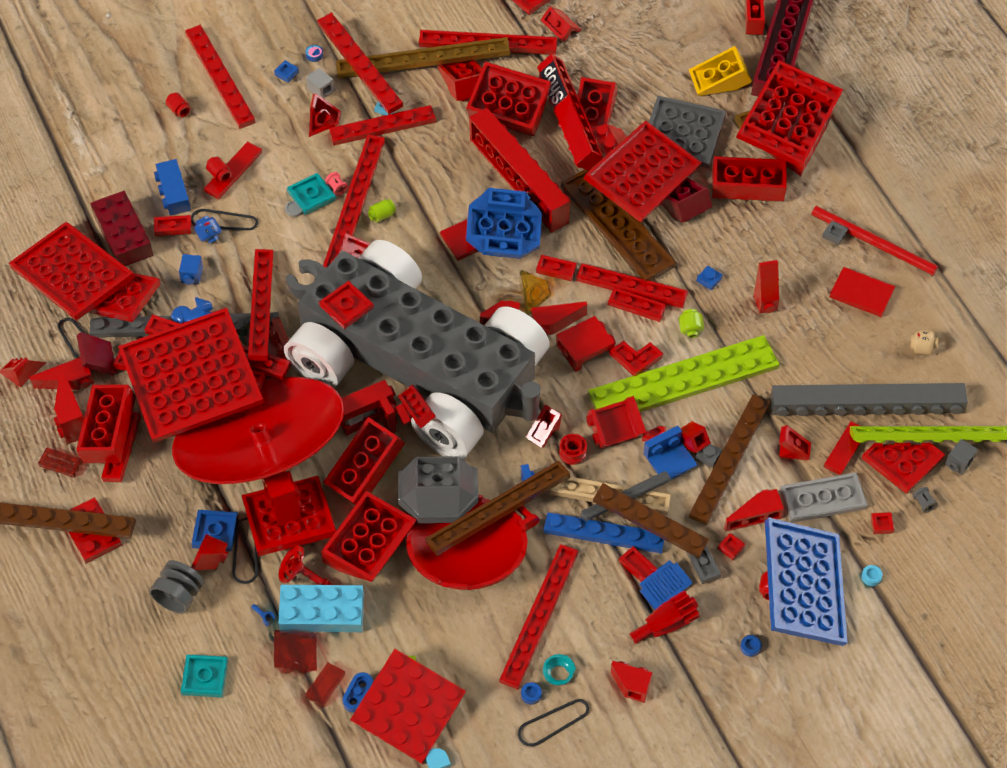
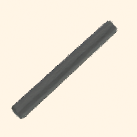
[581,471,670,521]

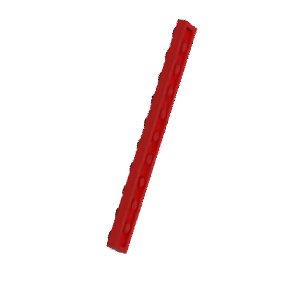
[323,134,385,268]

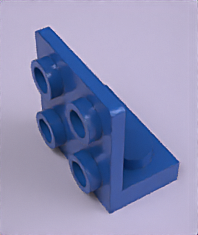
[643,426,697,480]

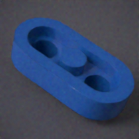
[343,672,373,712]

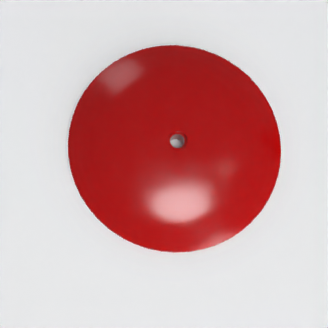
[172,377,344,484]

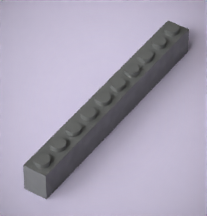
[770,383,968,416]

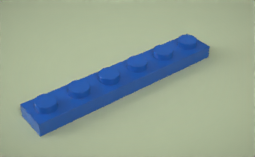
[544,512,664,554]

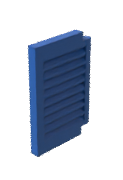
[639,560,693,610]

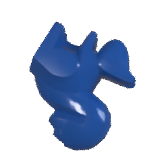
[171,297,213,324]

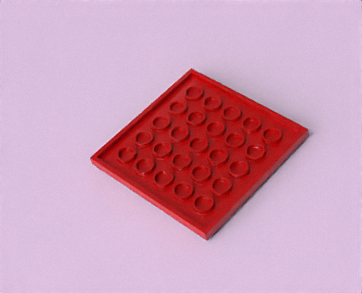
[118,308,264,443]

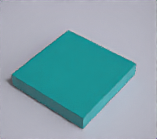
[287,173,336,215]
[181,654,228,698]

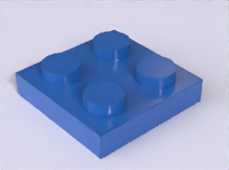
[191,510,238,551]

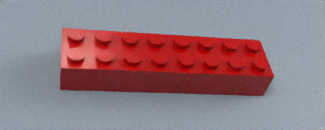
[469,108,571,233]

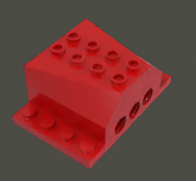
[736,60,844,177]

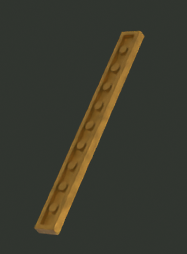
[336,37,510,78]

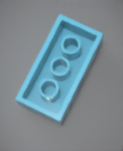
[278,585,364,632]

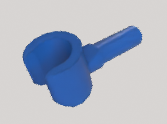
[251,604,275,626]

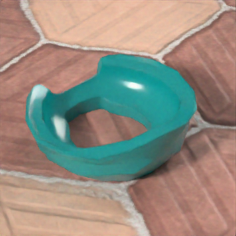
[543,654,576,686]

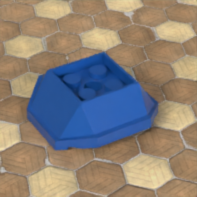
[466,188,542,259]

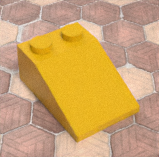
[689,46,752,96]

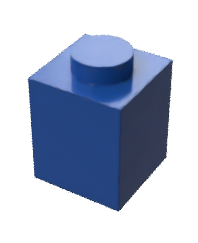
[179,254,203,285]

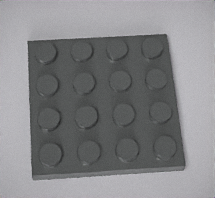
[649,96,726,168]

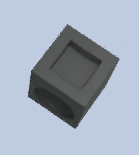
[945,439,978,475]

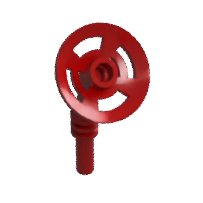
[278,545,334,585]

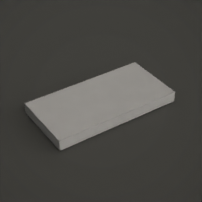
[780,472,868,523]

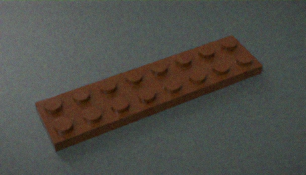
[561,168,676,281]

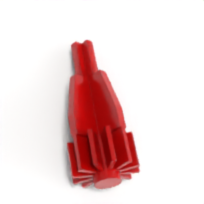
[629,591,700,644]

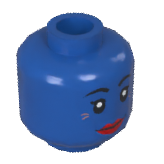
[194,215,221,244]

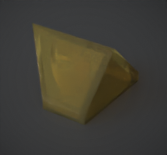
[519,270,551,315]

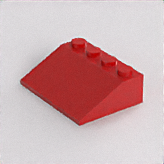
[466,61,551,137]
[321,491,417,582]

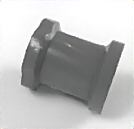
[912,487,938,513]

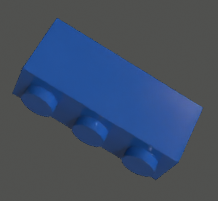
[154,159,191,216]

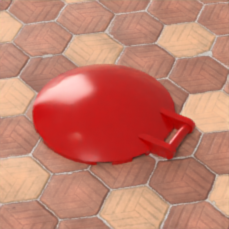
[406,495,540,590]

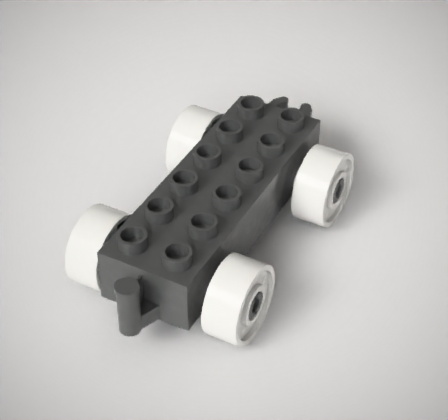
[284,240,549,459]

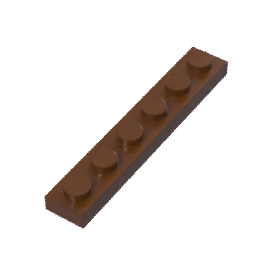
[593,483,709,558]

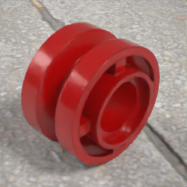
[559,433,587,465]

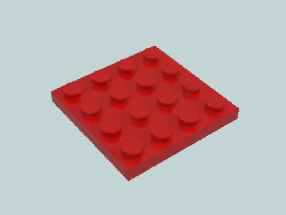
[241,475,336,557]
[350,648,466,764]

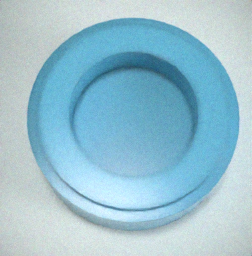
[861,565,883,586]

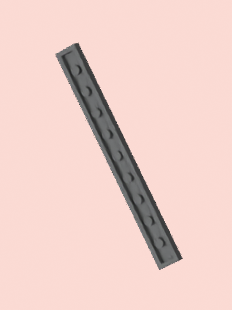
[89,312,279,338]

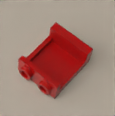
[556,316,616,372]
[586,396,646,449]

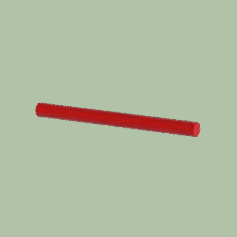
[811,206,938,276]

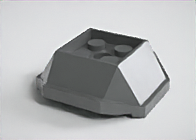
[398,456,478,523]

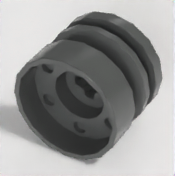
[149,560,204,614]

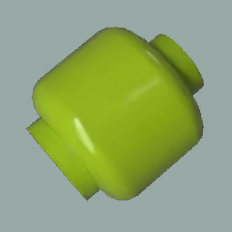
[679,309,704,338]

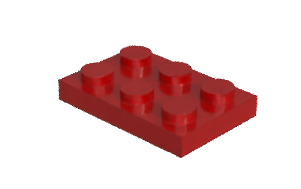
[68,497,122,564]

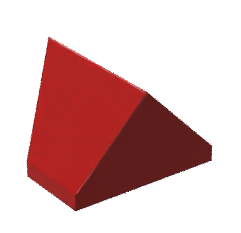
[309,93,342,137]
[0,357,47,388]

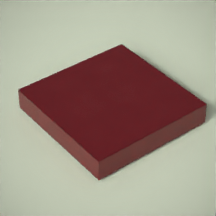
[76,332,117,376]

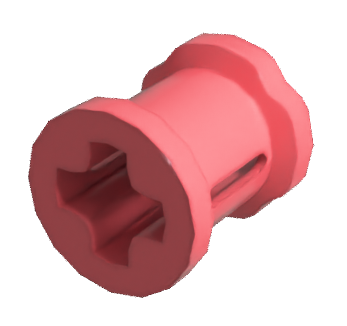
[325,172,348,196]

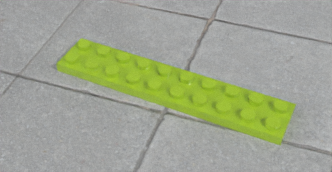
[588,335,780,412]

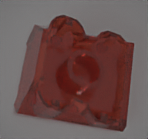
[274,630,317,674]

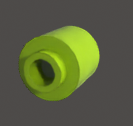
[368,199,396,223]

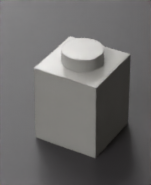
[306,68,334,98]

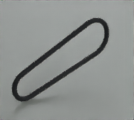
[191,209,258,230]
[57,318,90,369]
[232,517,258,584]
[518,699,589,747]

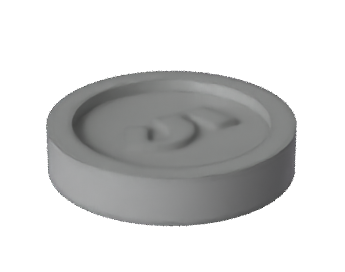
[285,201,303,217]

